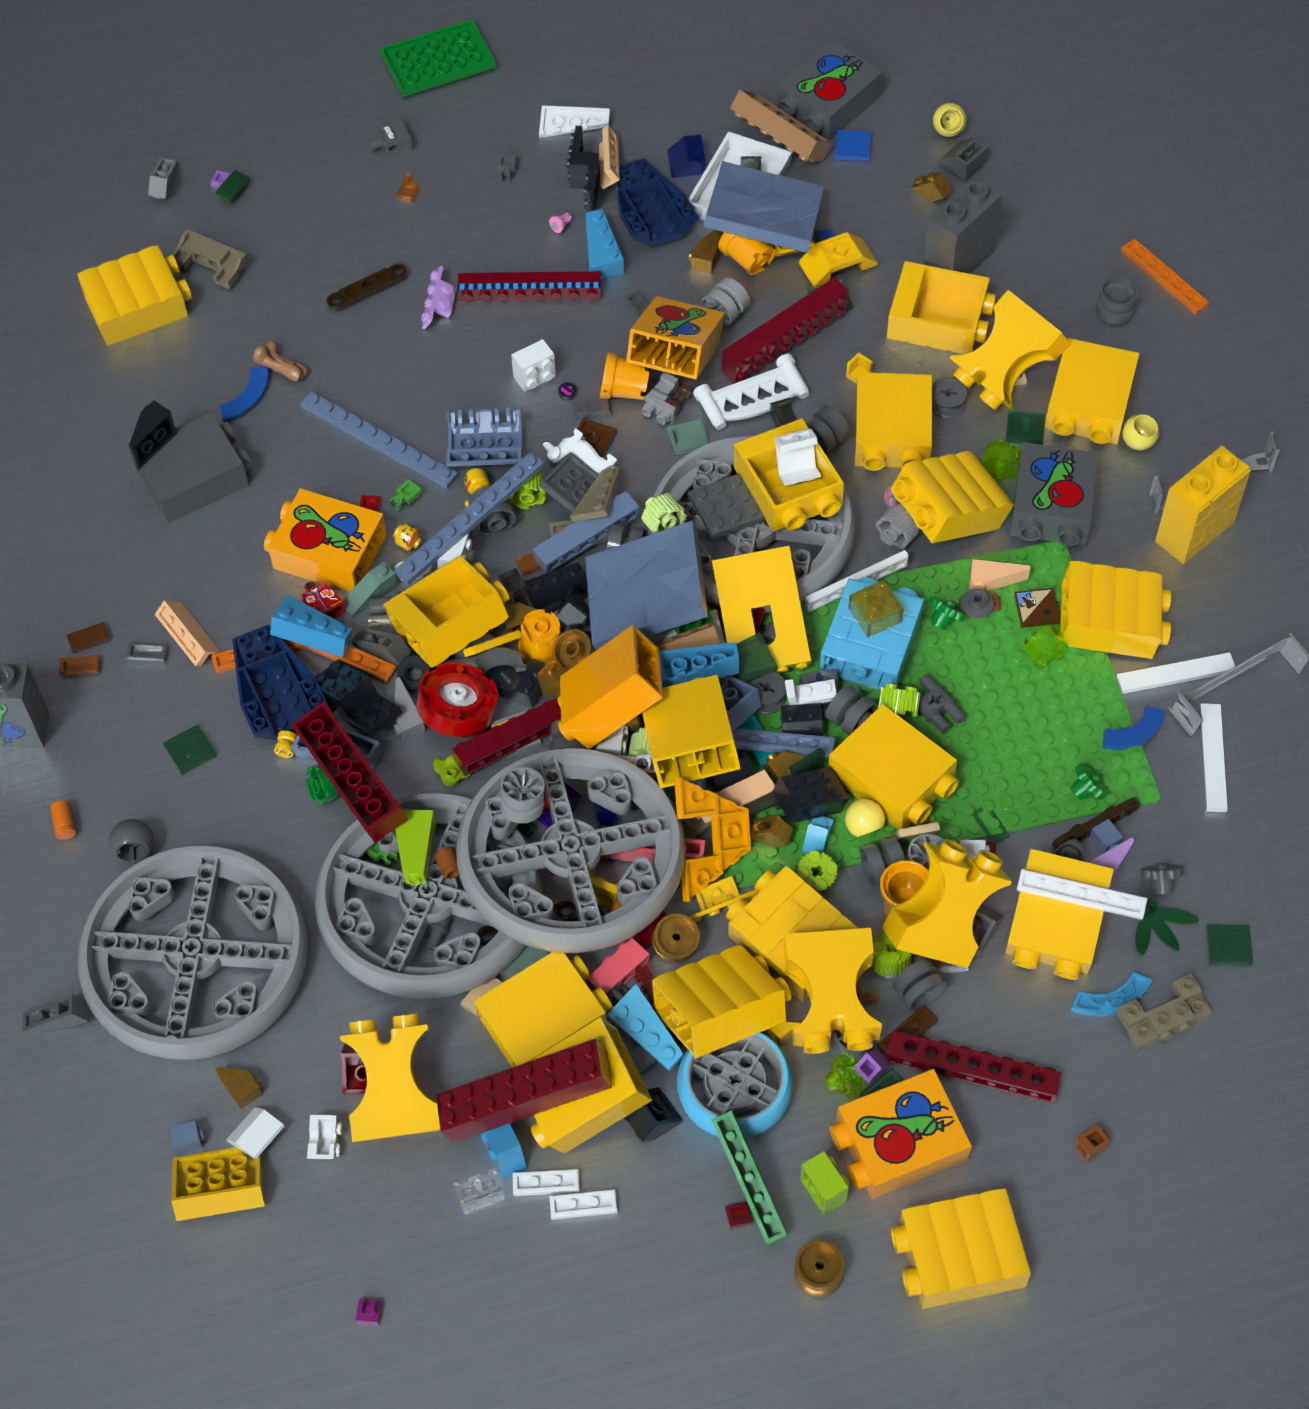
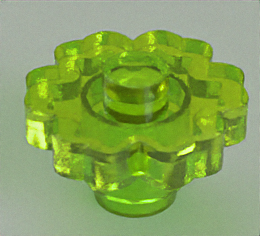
[825,1054,864,1098]

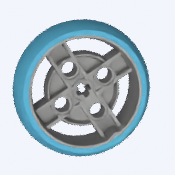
[677,1032,794,1139]

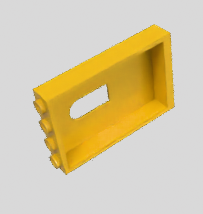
[712,546,811,680]

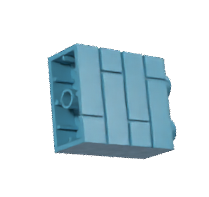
[820,577,924,691]

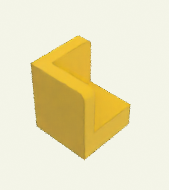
[846,352,873,384]

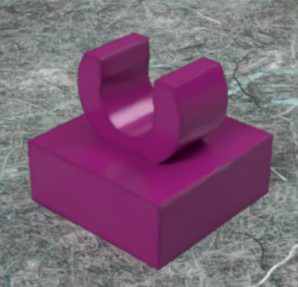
[355,1298,382,1325]

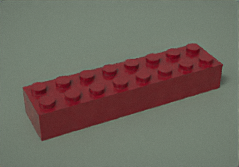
[721,277,849,384]
[291,701,409,843]
[437,1038,612,1143]

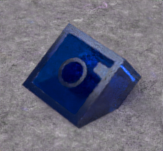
[667,134,706,178]

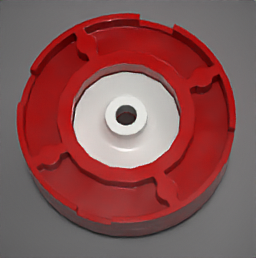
[416,662,498,738]

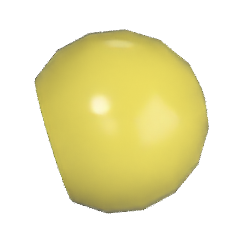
[933,103,966,137]
[1122,414,1160,451]
[844,799,885,838]

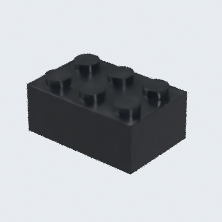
[772,766,849,824]

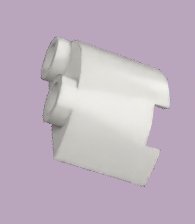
[307,1115,342,1159]

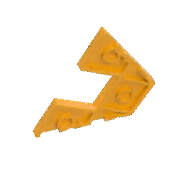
[674,777,751,902]

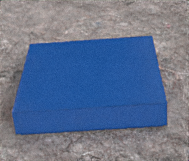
[835,130,871,161]

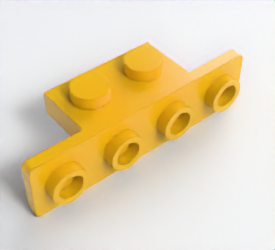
[688,876,759,923]

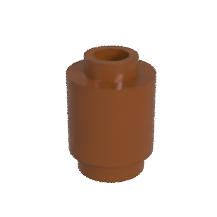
[435,847,459,879]

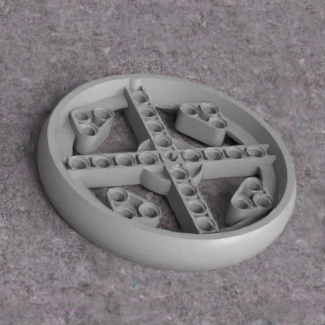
[646,436,856,614]
[456,748,686,953]
[315,793,543,999]
[77,845,308,1060]

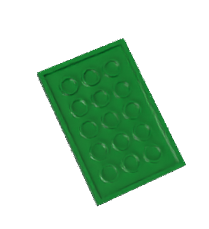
[379,19,497,97]

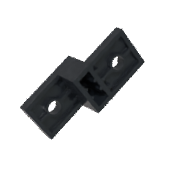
[567,126,600,212]
[315,659,403,737]

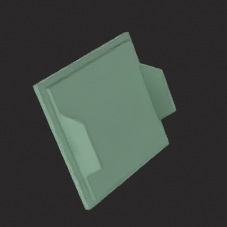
[666,418,710,456]

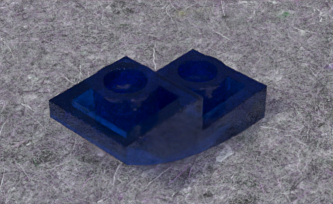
[593,802,618,829]

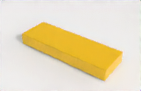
[463,630,521,657]

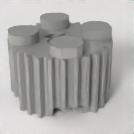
[875,504,919,550]

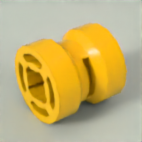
[274,731,297,758]

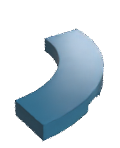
[1070,971,1153,1016]

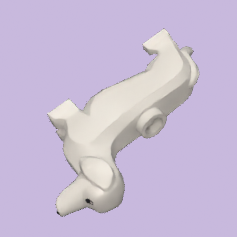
[543,428,620,474]

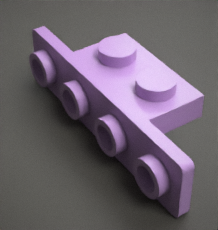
[421,265,456,330]

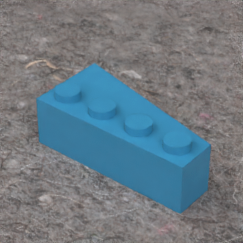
[586,209,624,280]
[270,595,352,657]
[659,642,739,687]
[480,1123,527,1179]

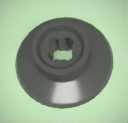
[960,589,995,618]

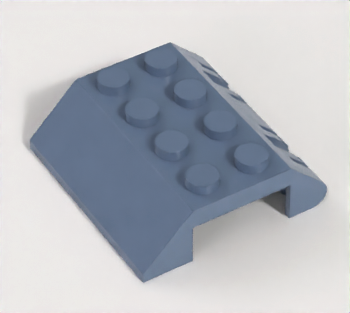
[446,407,523,467]

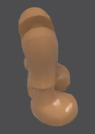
[253,340,308,381]

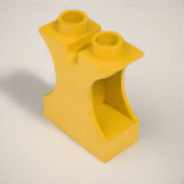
[950,290,1070,411]
[882,839,1012,968]
[784,928,882,1054]
[340,1013,440,1142]

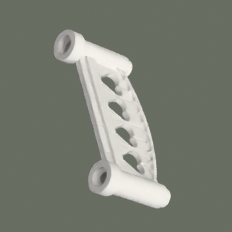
[693,354,809,430]

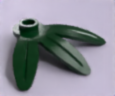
[1135,898,1199,955]

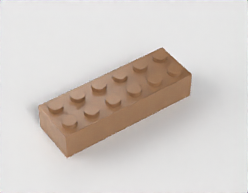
[730,90,833,163]

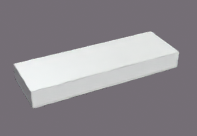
[513,1169,579,1196]
[549,1189,617,1220]

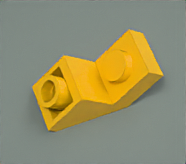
[765,1022,803,1047]

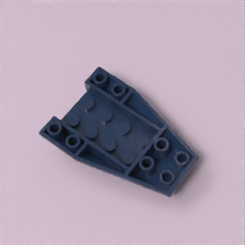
[615,158,699,247]
[232,624,329,740]

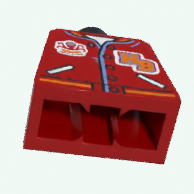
[302,581,346,619]

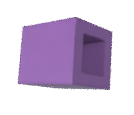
[854,1049,892,1083]

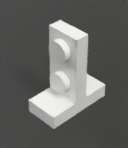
[785,679,837,705]

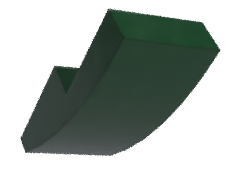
[215,170,250,203]

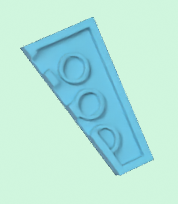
[607,984,684,1072]

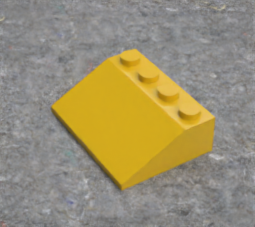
[171,1147,265,1221]

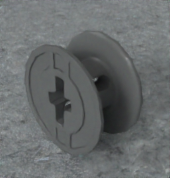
[932,378,967,418]
[748,670,786,714]

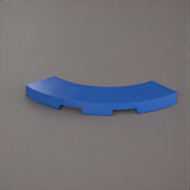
[220,366,269,423]
[1102,706,1165,750]

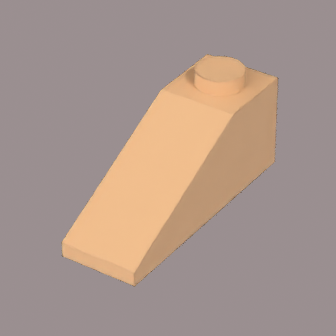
[969,559,1031,591]

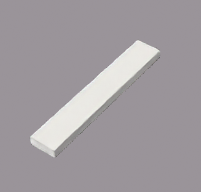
[804,550,909,612]
[1116,653,1235,694]
[1200,703,1228,812]
[1017,869,1147,920]

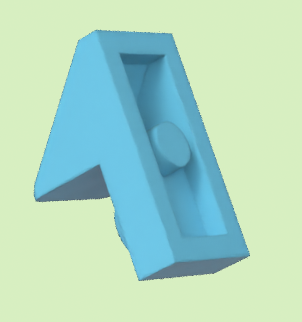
[802,817,834,854]

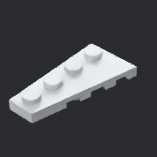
[539,105,610,138]

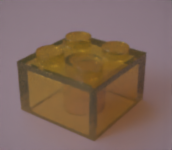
[848,580,904,637]

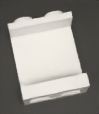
[774,429,821,486]

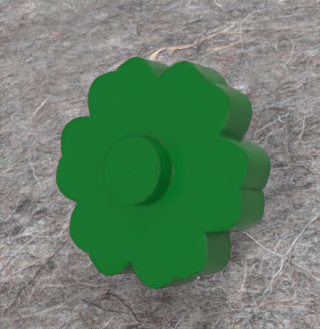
[928,596,966,630]
[1071,762,1108,800]

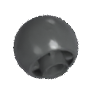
[109,819,154,863]

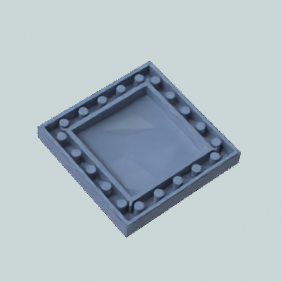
[703,161,824,253]
[585,521,708,650]

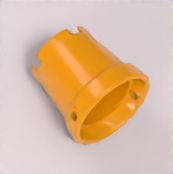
[718,232,776,275]
[600,351,650,401]
[517,609,562,665]
[880,860,929,916]

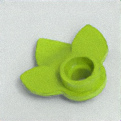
[433,754,472,786]

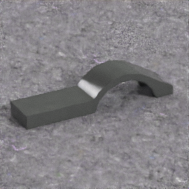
[439,647,527,675]

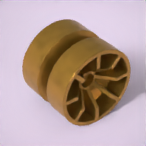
[553,629,596,670]

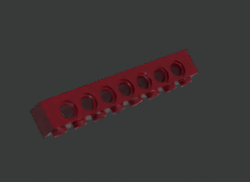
[886,1030,1062,1104]

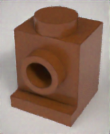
[1074,1124,1111,1163]

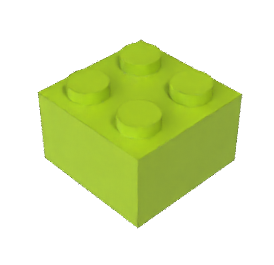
[800,1151,849,1216]

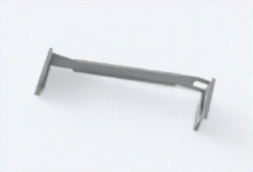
[1149,431,1279,514]
[1168,633,1309,736]

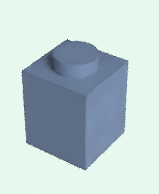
[1089,819,1123,854]
[169,1121,205,1155]

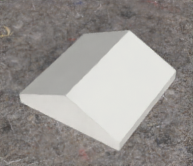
[226,1107,284,1159]

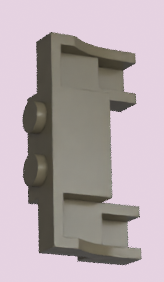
[171,229,248,289]
[1116,974,1212,1051]

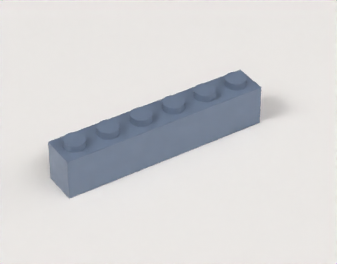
[533,491,640,573]

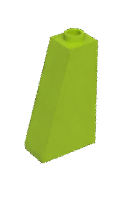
[395,809,436,886]

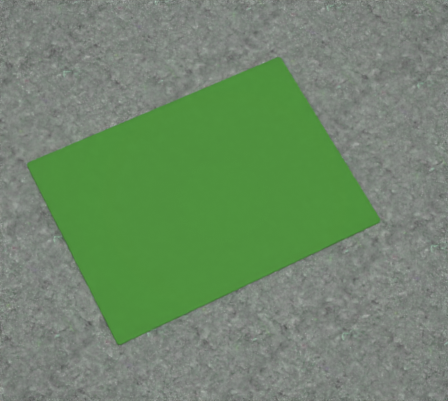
[707,541,1161,890]

